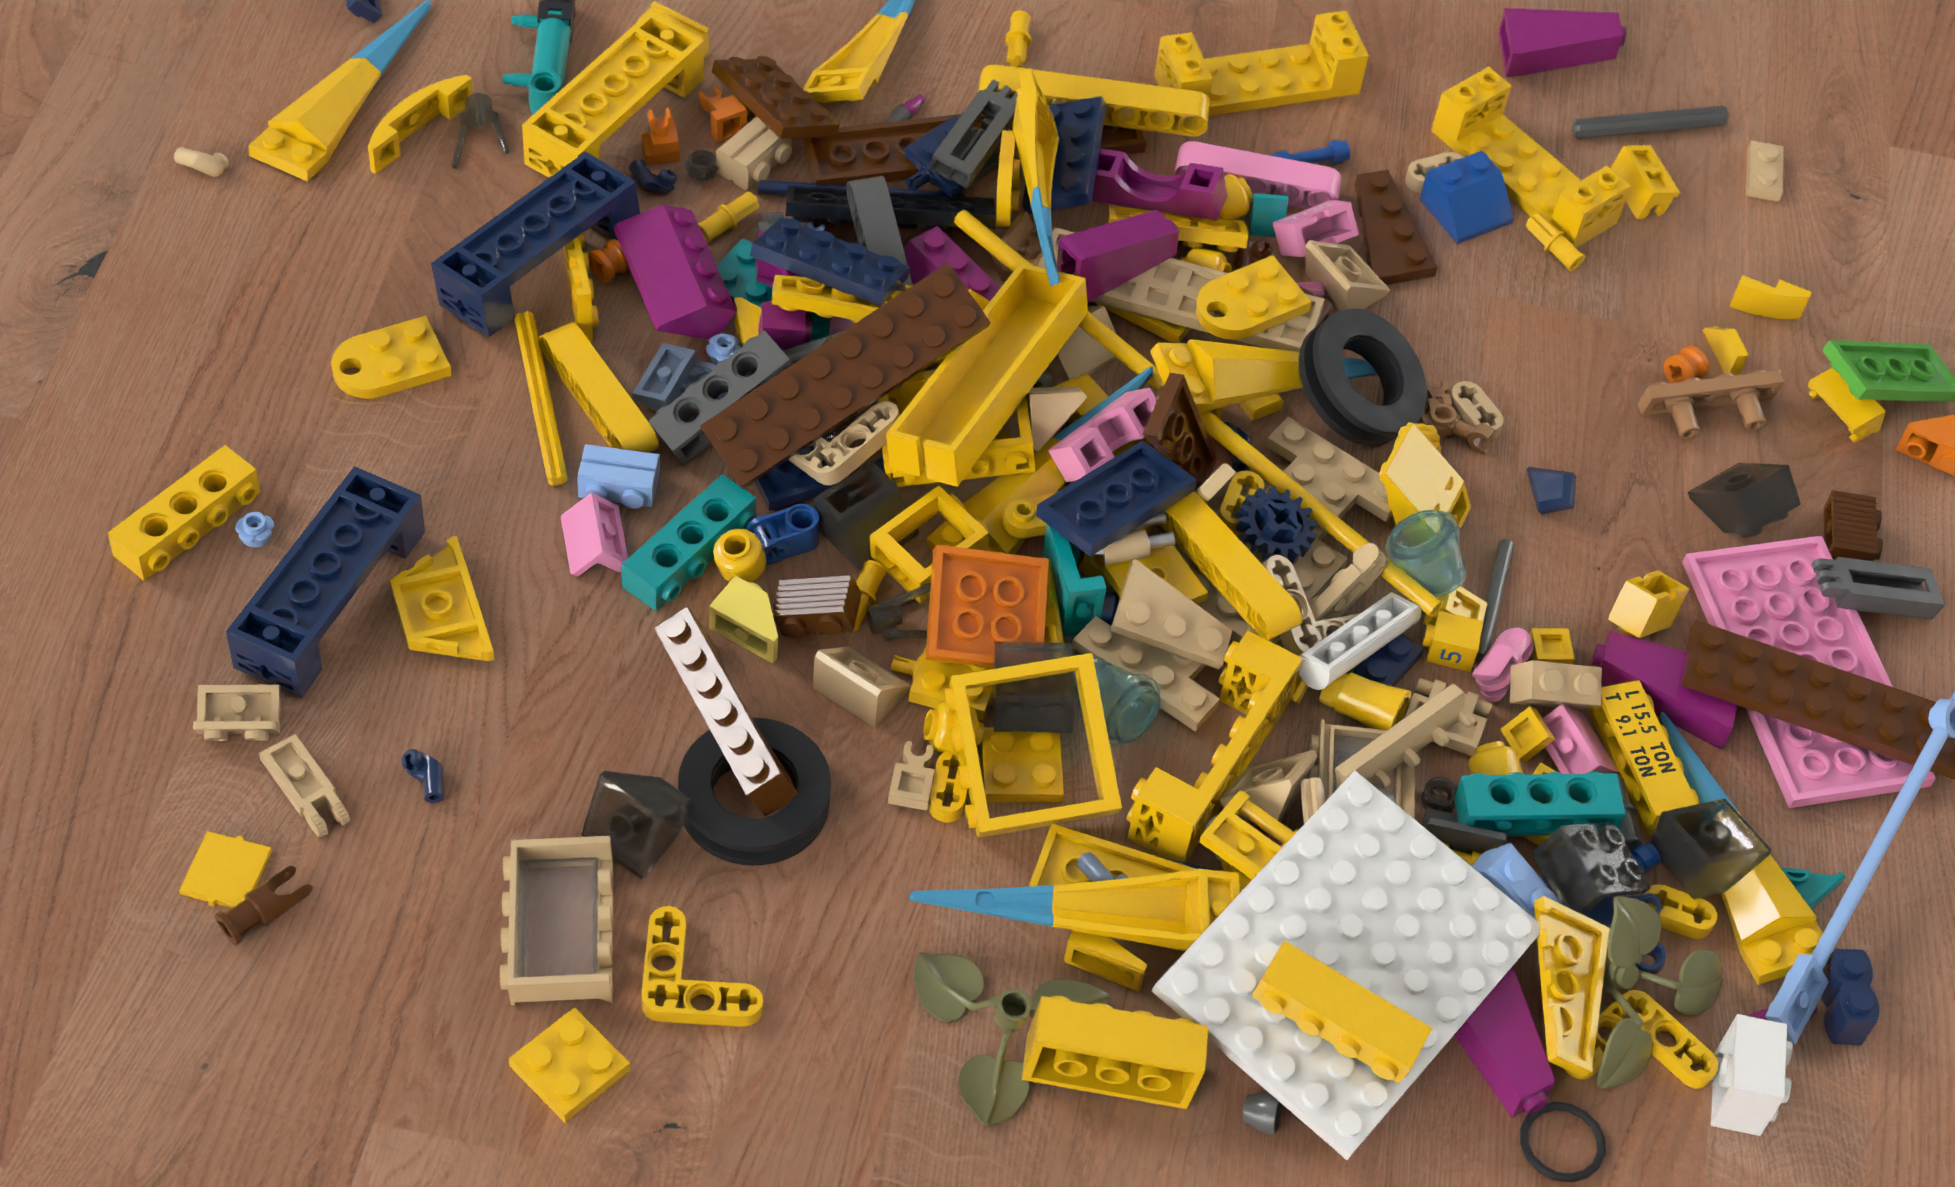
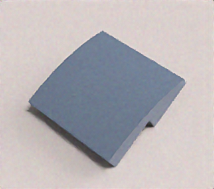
[632,343,716,422]

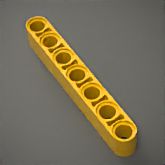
[978,65,1210,136]

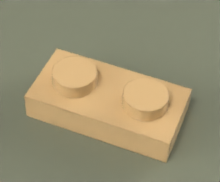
[1746,140,1784,202]

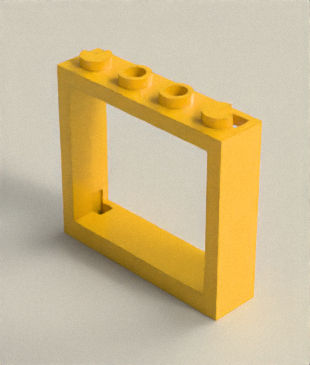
[878,370,1035,488]
[944,653,1122,838]

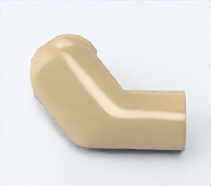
[174,147,229,177]

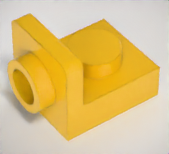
[1423,581,1487,627]

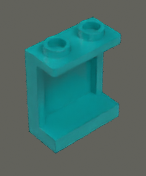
[1042,524,1106,638]

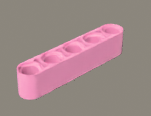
[1174,141,1341,209]

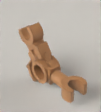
[1417,378,1494,454]

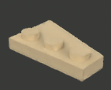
[1110,558,1232,669]

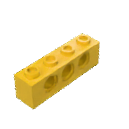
[108,445,261,581]

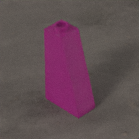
[1498,8,1626,77]
[1057,210,1179,303]
[1591,631,1737,749]
[1454,966,1555,1118]

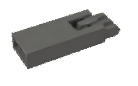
[930,79,1018,189]
[1811,557,1945,619]

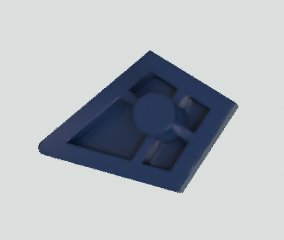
[1526,467,1576,514]

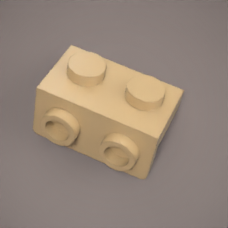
[193,685,281,741]

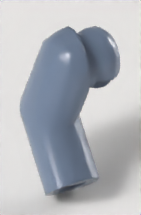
[1077,852,1129,882]

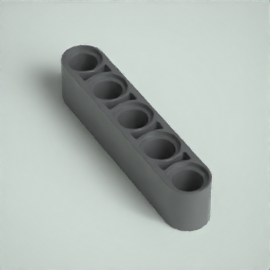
[846,176,912,291]

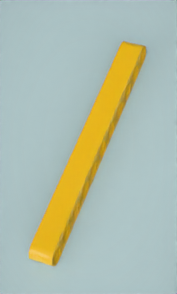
[1053,373,1302,640]

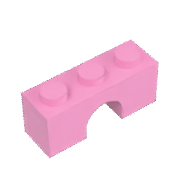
[1048,387,1156,482]

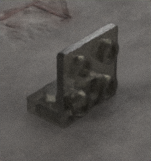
[1532,822,1650,915]

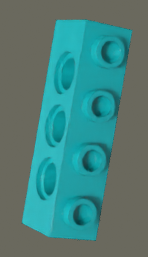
[621,474,757,611]
[1454,771,1626,836]

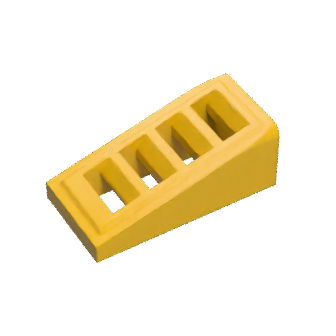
[1064,930,1147,992]

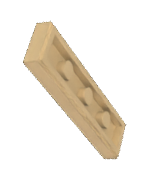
[1195,463,1236,502]

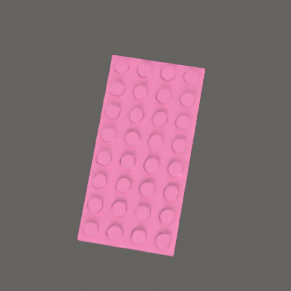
[1682,536,1936,808]

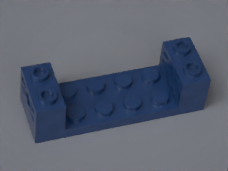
[431,152,640,337]
[226,466,425,698]

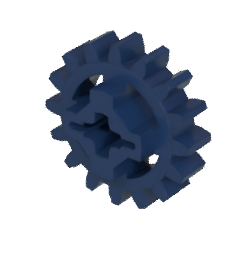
[1235,486,1317,564]

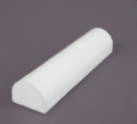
[1299,592,1422,690]

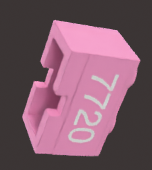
[1273,200,1359,257]

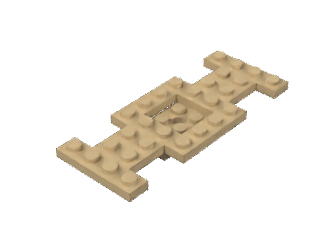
[1072,416,1393,732]

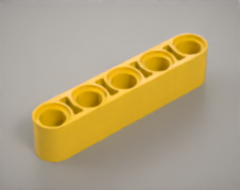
[539,322,658,453]

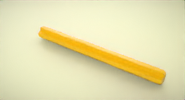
[515,311,568,487]

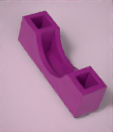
[1092,148,1227,221]
[756,231,812,351]

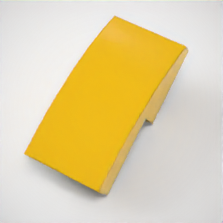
[1729,275,1812,320]

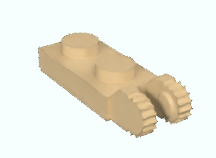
[1308,542,1389,621]
[259,734,351,838]

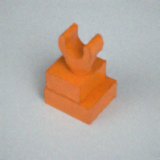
[699,86,747,143]
[641,108,680,165]

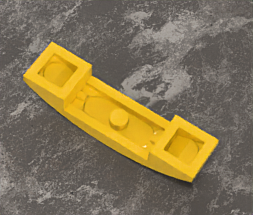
[368,75,474,174]

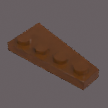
[1355,170,1438,285]
[1143,372,1217,487]

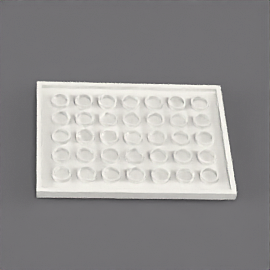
[1152,770,1540,1160]

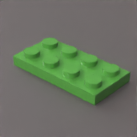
[1822,340,1955,402]

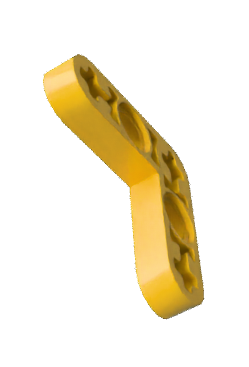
[641,906,763,1027]
[1564,990,1719,1089]

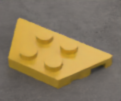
[390,536,494,661]

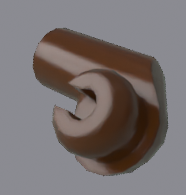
[1234,239,1272,271]

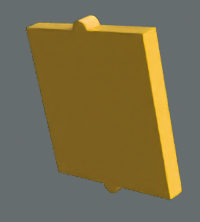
[179,831,272,908]

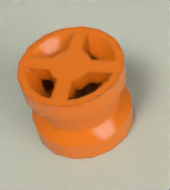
[588,239,630,283]
[1663,345,1709,383]

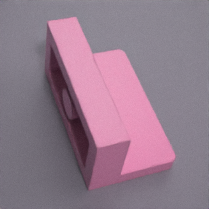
[561,492,628,577]
[1543,704,1619,774]

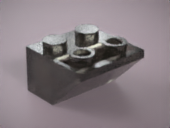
[814,461,919,571]

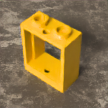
[870,485,989,604]

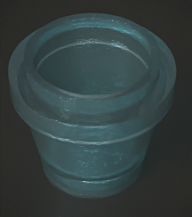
[1385,510,1467,597]
[1070,658,1160,746]

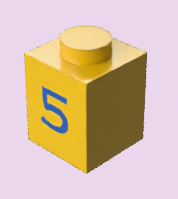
[1422,610,1483,672]

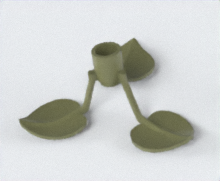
[1596,896,1723,1088]
[914,952,1110,1126]

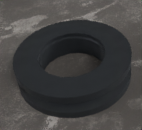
[1298,308,1427,446]
[678,718,831,866]

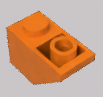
[1895,415,1955,477]

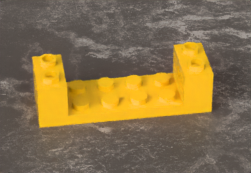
[1154,10,1369,116]
[522,11,705,178]
[1431,67,1631,248]
[1126,630,1303,863]

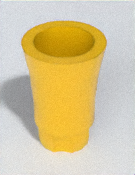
[1319,672,1412,730]

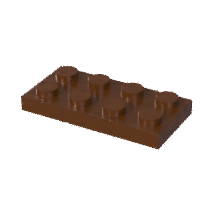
[711,56,840,139]

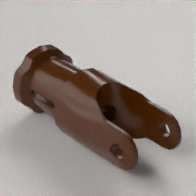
[215,866,313,945]

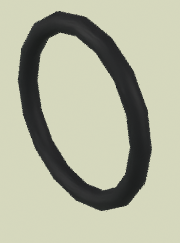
[1520,1102,1606,1182]

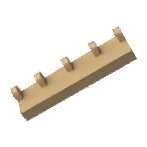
[1335,684,1476,789]

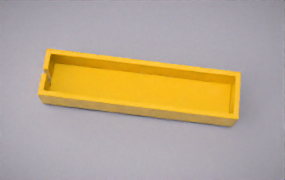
[886,263,1088,487]

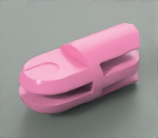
[1473,627,1534,703]

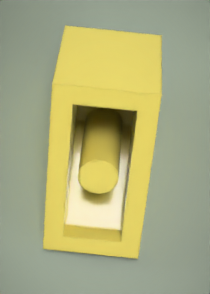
[709,575,778,664]

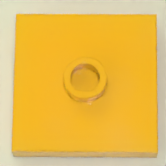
[1103,545,1208,604]

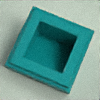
[1249,193,1288,237]

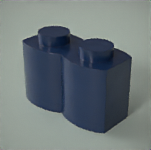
[1821,949,1880,1045]

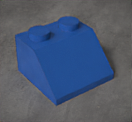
[1420,150,1514,244]

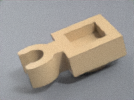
[888,741,935,811]

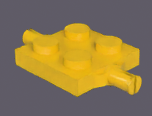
[891,647,1022,721]

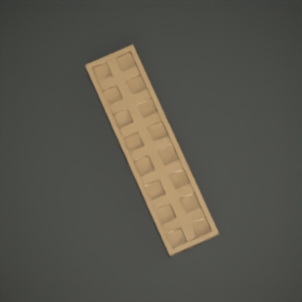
[1037,227,1324,352]

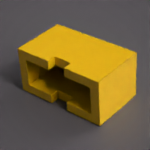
[1608,570,1690,638]

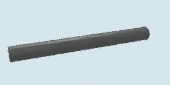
[1475,539,1514,662]

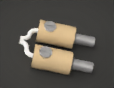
[1096,511,1175,565]

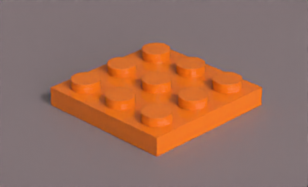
[925,544,1049,668]

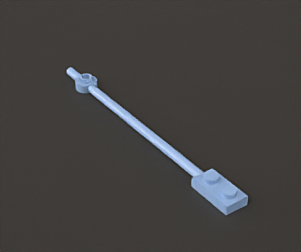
[1766,691,1955,1044]

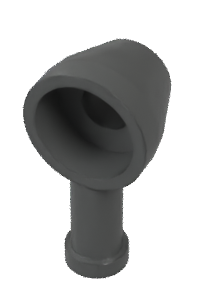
[1242,1091,1283,1136]

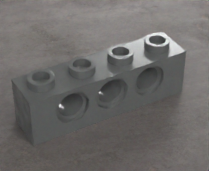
[648,330,793,466]

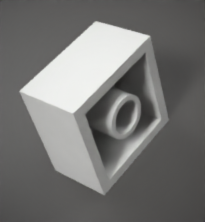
[1711,1014,1792,1136]

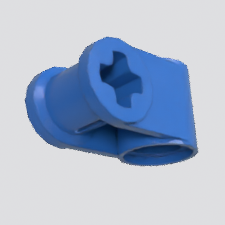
[745,504,820,565]

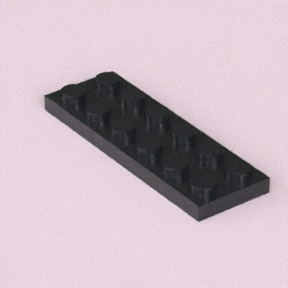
[785,185,996,231]

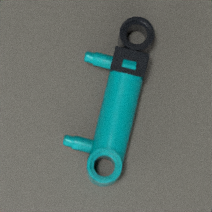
[502,0,576,114]

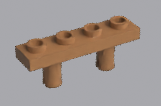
[1637,369,1784,439]

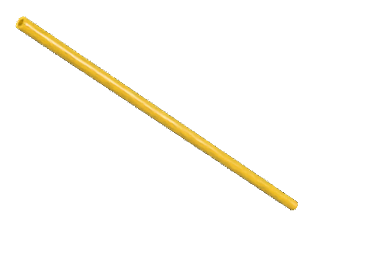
[954,210,1442,617]

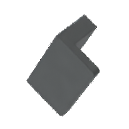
[1422,808,1507,854]

